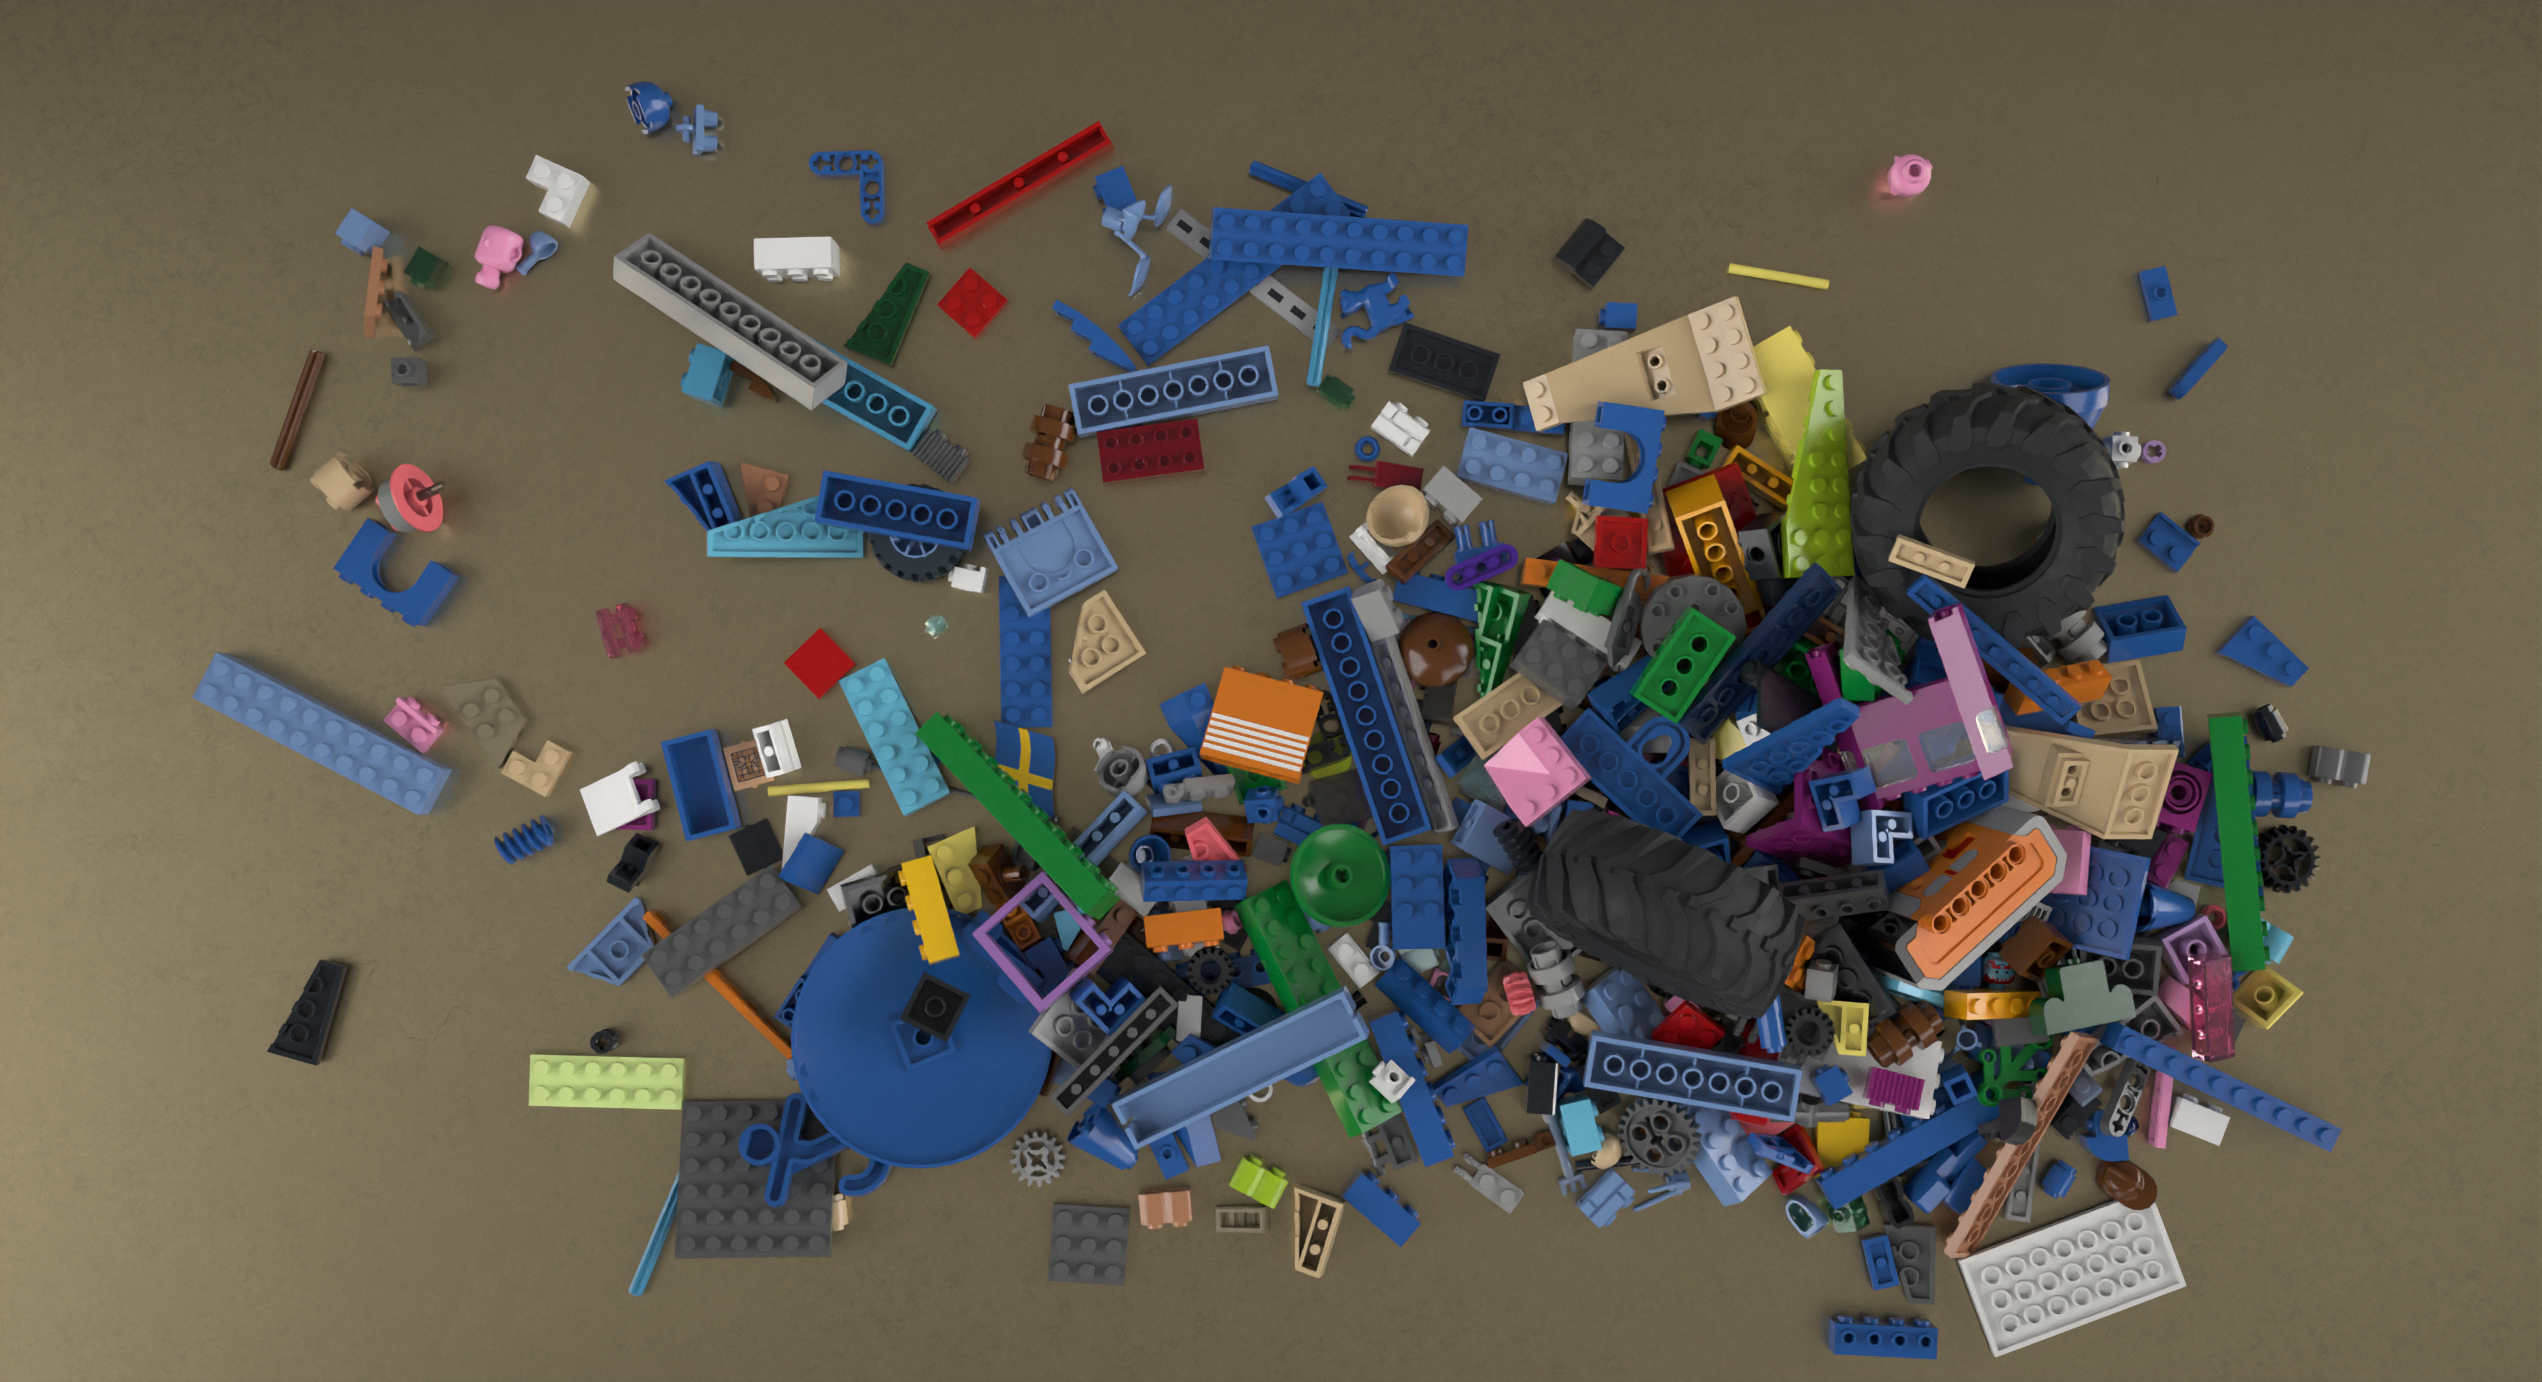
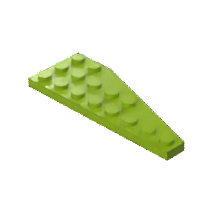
[1781,369,1855,578]

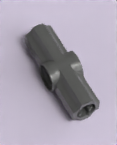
[1769,1094,1850,1128]

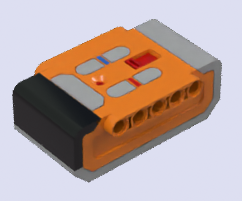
[1838,805,2067,991]

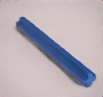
[1249,161,1368,218]

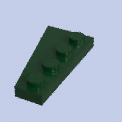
[844,262,930,367]

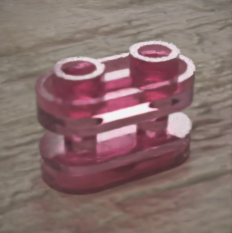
[596,602,645,659]

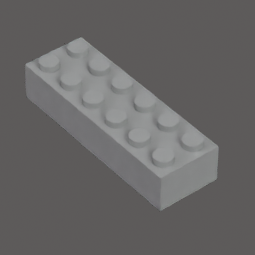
[1567,329,1627,486]

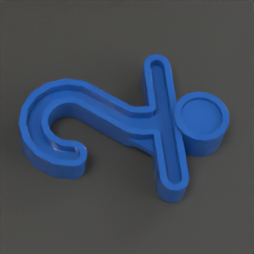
[738,1093,892,1208]

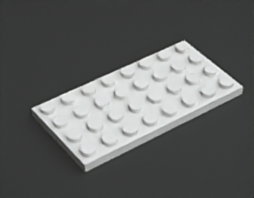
[1957,1200,2187,1357]

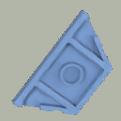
[566,897,656,986]

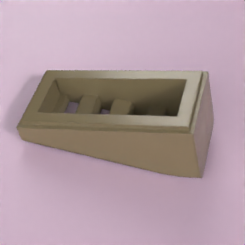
[1215,1204,1270,1233]

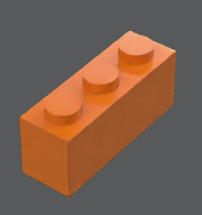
[1143,908,1224,953]

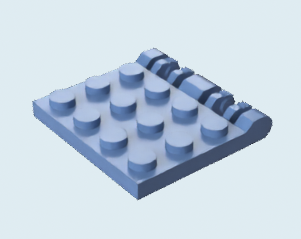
[982,487,1119,618]

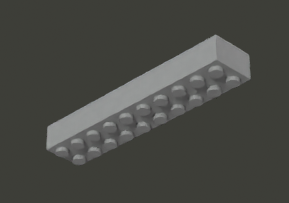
[613,233,848,410]

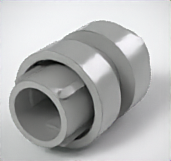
[2045,610,2107,664]
[1527,940,1585,1019]

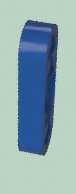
[2168,337,2228,400]

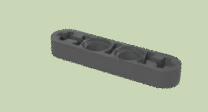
[2100,1057,2152,1137]

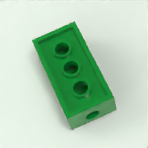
[1629,605,1736,724]

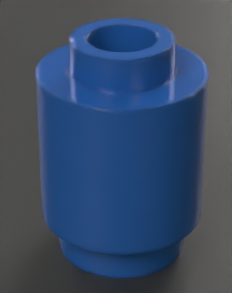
[2041,1160,2077,1200]

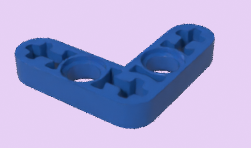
[809,150,885,226]

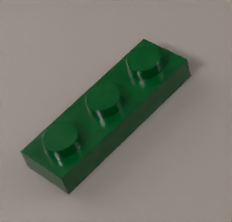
[1114,1026,1177,1083]

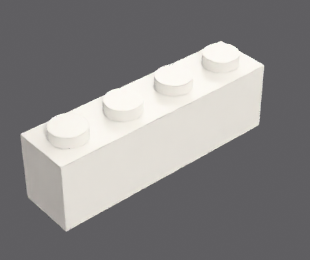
[1534,591,1642,672]

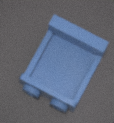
[1451,799,1532,875]

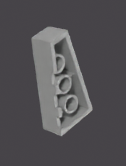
[2083,994,2185,1077]

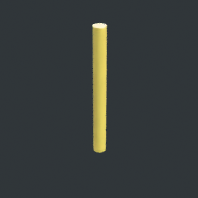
[1727,263,1829,290]
[768,778,871,797]

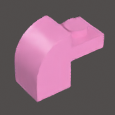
[2158,976,2209,1034]

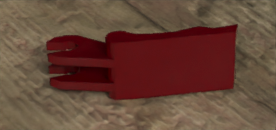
[1347,461,1424,492]

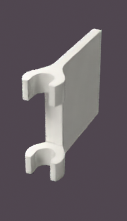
[580,761,661,836]

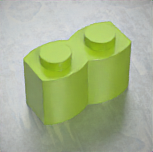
[1229,1154,1289,1209]

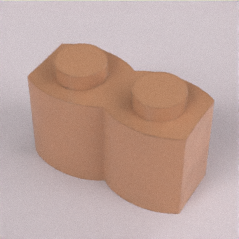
[1138,1187,1193,1229]

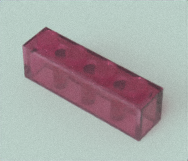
[2188,952,2235,1063]

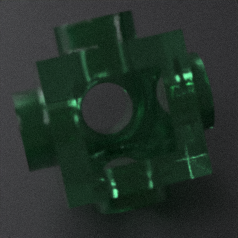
[1827,1195,1870,1234]

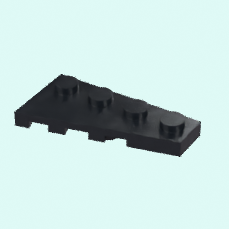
[267,959,348,1066]

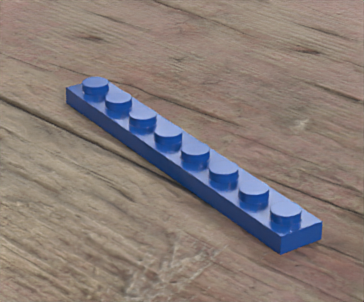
[1907,574,2082,725]

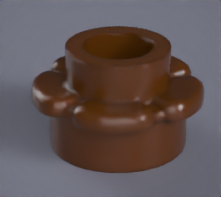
[2188,514,2214,539]

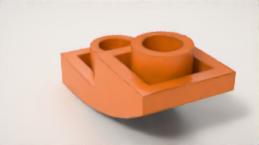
[994,903,1043,952]

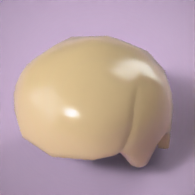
[1591,1128,1623,1169]

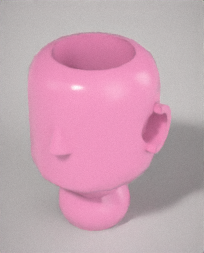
[1887,154,1933,198]
[475,225,524,290]

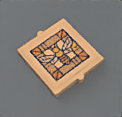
[723,740,776,791]

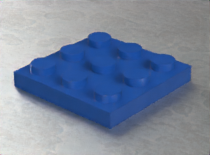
[1251,502,1348,599]

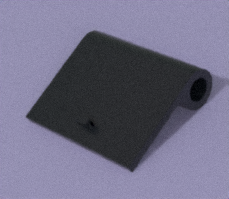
[1741,659,1823,761]

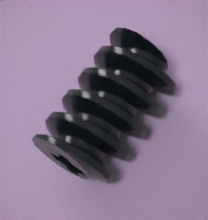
[1493,818,1543,875]

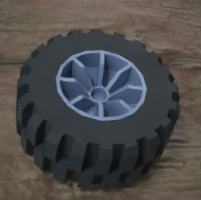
[868,483,966,583]

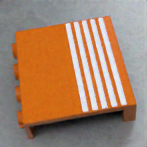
[1200,666,1324,785]

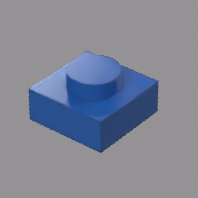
[833,791,861,817]

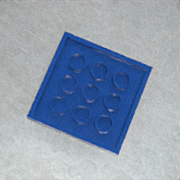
[2039,846,2151,961]

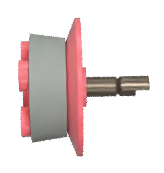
[376,464,447,533]

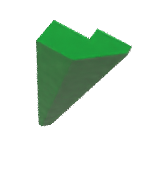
[1473,581,1531,698]

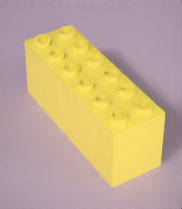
[1752,326,1867,474]

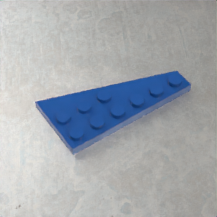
[1722,697,1860,795]
[2184,735,2264,896]

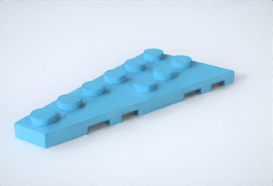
[707,496,863,558]

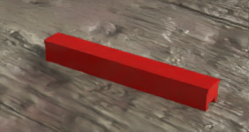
[926,121,1114,250]

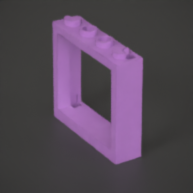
[972,871,1114,1013]

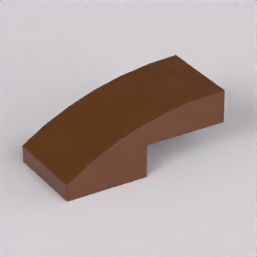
[729,361,778,402]

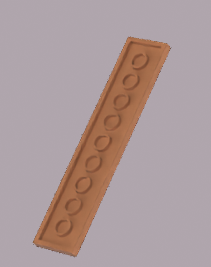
[1943,1031,2099,1258]

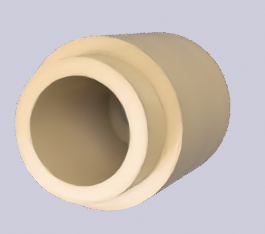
[833,1192,849,1231]

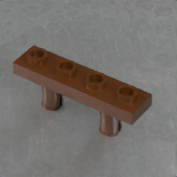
[1721,783,1794,867]

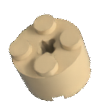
[310,452,375,511]

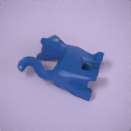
[1340,272,1414,349]

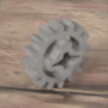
[1010,1130,1066,1187]

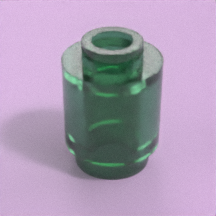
[1317,374,1356,410]

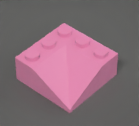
[1484,717,1592,827]

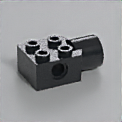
[1738,511,1794,606]

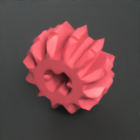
[1502,971,1536,1016]

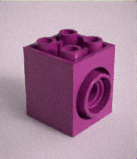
[2156,761,2213,835]

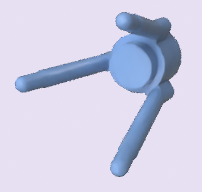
[1632,1167,1691,1212]

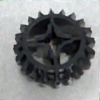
[2258,824,2321,894]

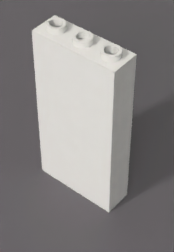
[1777,1027,1944,1119]

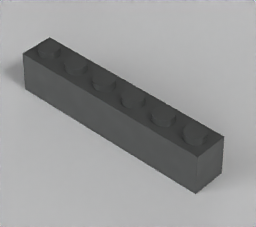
[1048,986,1179,1117]

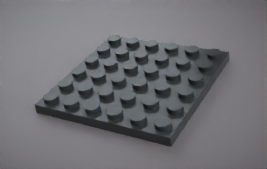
[675,1101,835,1259]

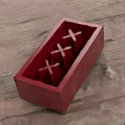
[1096,418,1205,486]

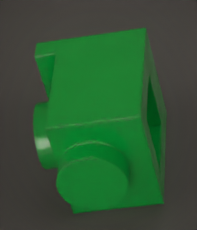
[1684,429,1723,470]

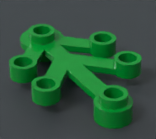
[1977,1034,2053,1107]

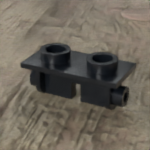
[1539,1016,1589,1062]

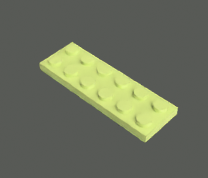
[529,1053,686,1110]

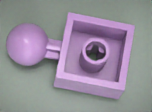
[2151,912,2232,1009]

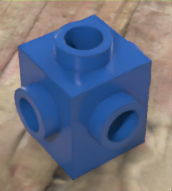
[1244,785,1284,824]

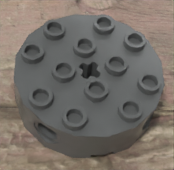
[1639,573,1747,676]

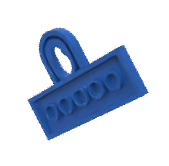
[1560,707,1703,838]

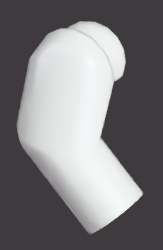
[1093,737,1113,772]

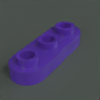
[1445,544,1518,591]

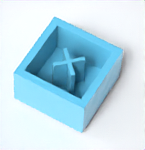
[1556,1092,1605,1157]

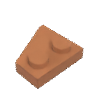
[740,463,790,517]

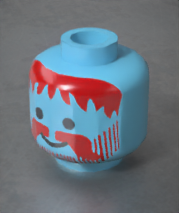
[1981,952,2015,989]

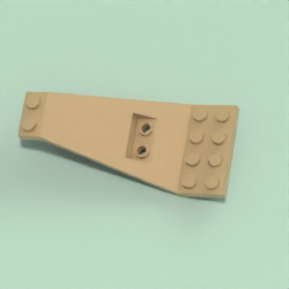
[1523,296,1767,432]
[1936,721,2179,839]

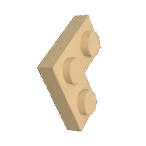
[501,740,572,797]

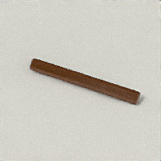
[269,349,324,471]

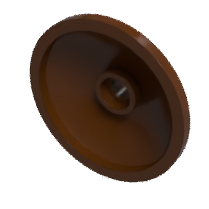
[1397,612,1474,687]

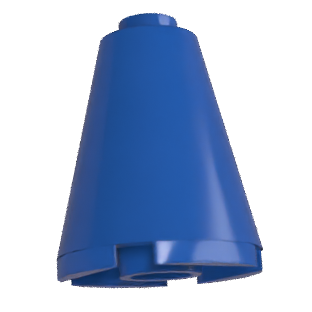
[2135,881,2196,932]
[1067,1103,1138,1170]

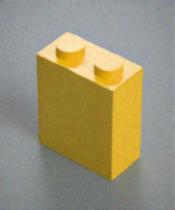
[1812,1110,1870,1178]

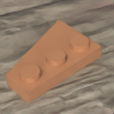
[364,247,388,338]

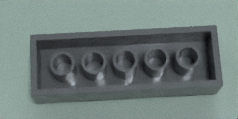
[641,865,802,999]

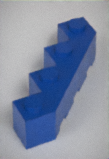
[1443,858,1488,1005]

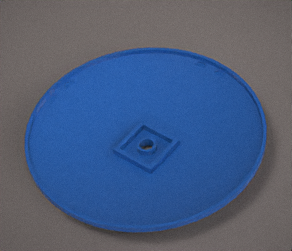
[791,908,1052,1169]

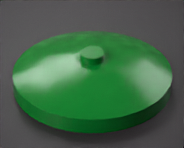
[1290,824,1390,928]

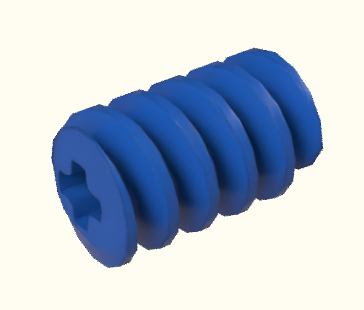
[494,815,554,865]

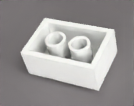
[754,236,840,283]

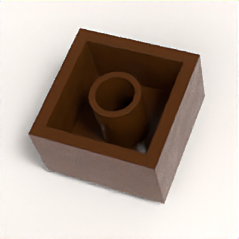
[1998,916,2074,982]

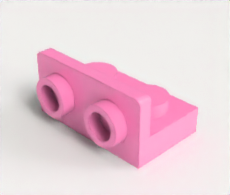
[383,697,444,753]

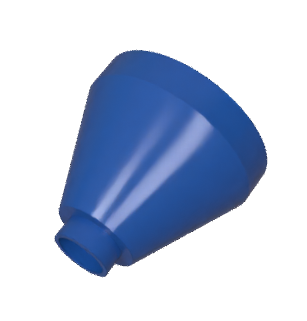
[1990,363,2111,486]

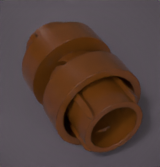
[1021,404,1077,482]
[1867,1000,1944,1068]

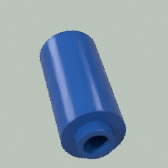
[1756,994,1788,1053]

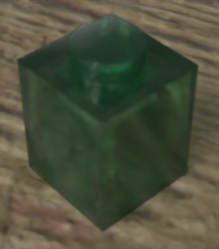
[404,246,448,289]

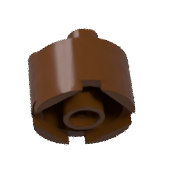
[1273,623,1324,681]

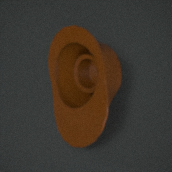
[1715,400,1758,450]
[2097,1160,2158,1210]

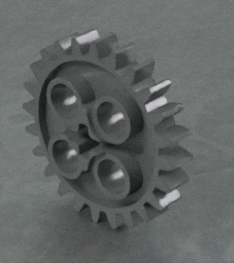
[1617,1097,1702,1177]

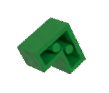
[1546,559,1624,617]

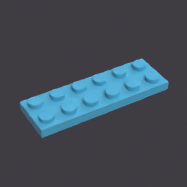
[839,658,951,817]

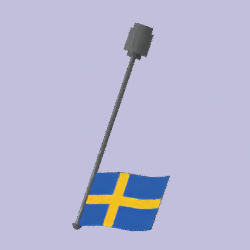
[834,720,1059,825]

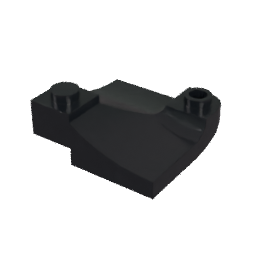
[840,864,910,930]

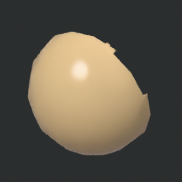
[1366,485,1429,547]

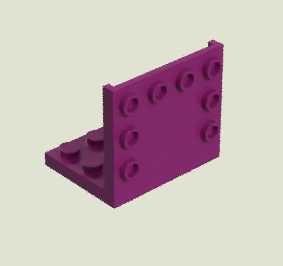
[1746,747,1876,868]

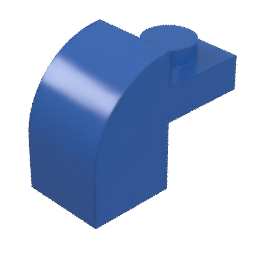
[1265,466,1328,519]
[2078,1108,2129,1161]

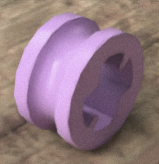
[2141,440,2166,464]

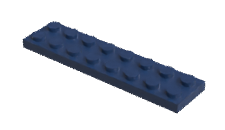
[1678,562,1843,745]

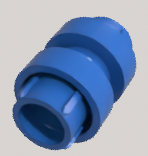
[2252,771,2313,818]

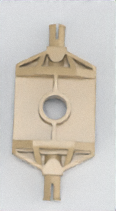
[1565,490,1654,573]

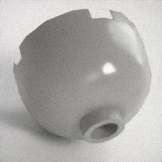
[1097,746,1149,797]

